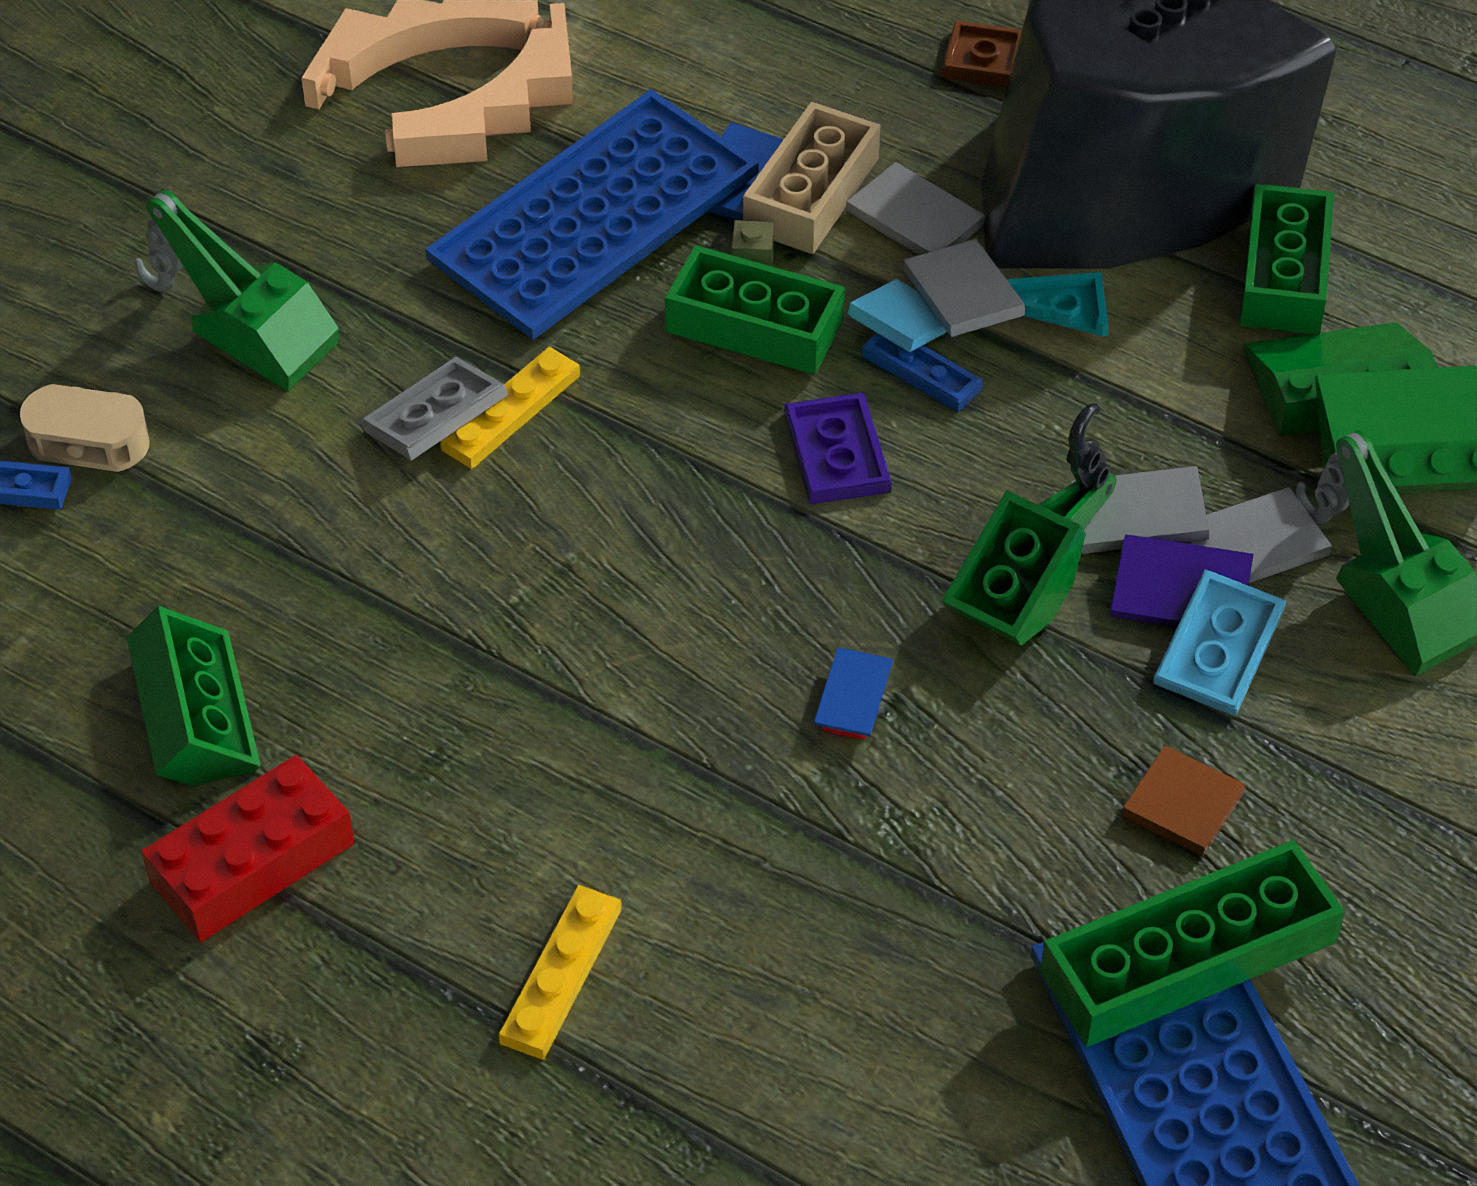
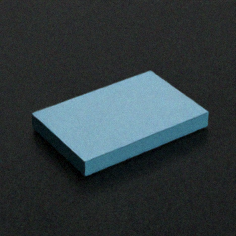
[1153,569,1287,717]

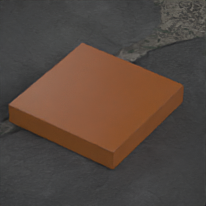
[942,21,1022,87]
[1121,745,1246,857]

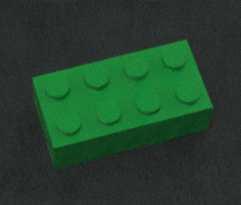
[1239,184,1334,335]
[665,245,845,375]

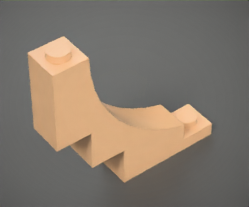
[302,0,543,109]
[386,3,573,167]

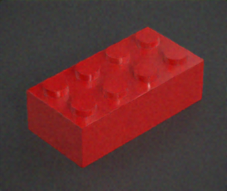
[141,754,355,943]

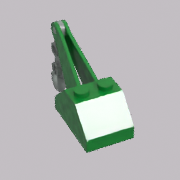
[134,189,339,392]
[1296,430,1477,677]

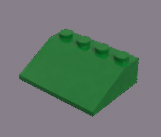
[1243,322,1439,436]
[1315,365,1477,494]

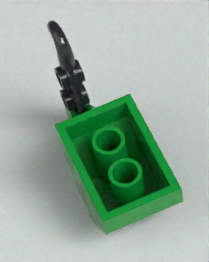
[942,403,1117,646]

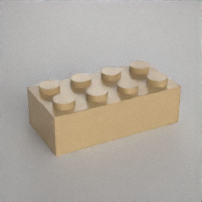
[743,102,881,254]

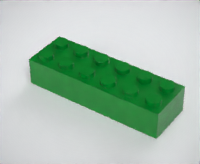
[1039,839,1345,1048]

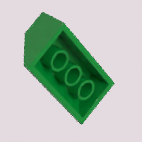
[126,606,261,786]

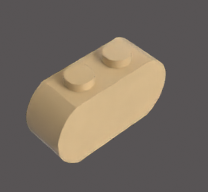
[20,384,150,472]

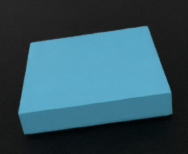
[847,279,947,352]

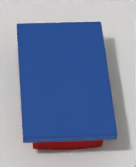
[814,647,893,739]

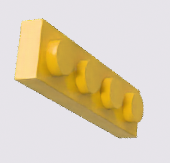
[440,346,580,470]
[499,885,622,1060]

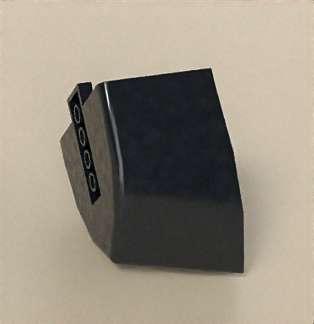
[981,0,1336,269]

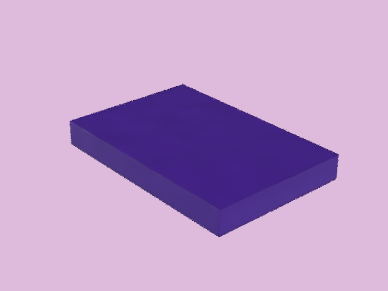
[784,392,892,504]
[1111,534,1254,627]

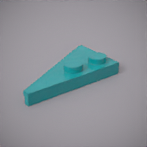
[1006,272,1108,336]

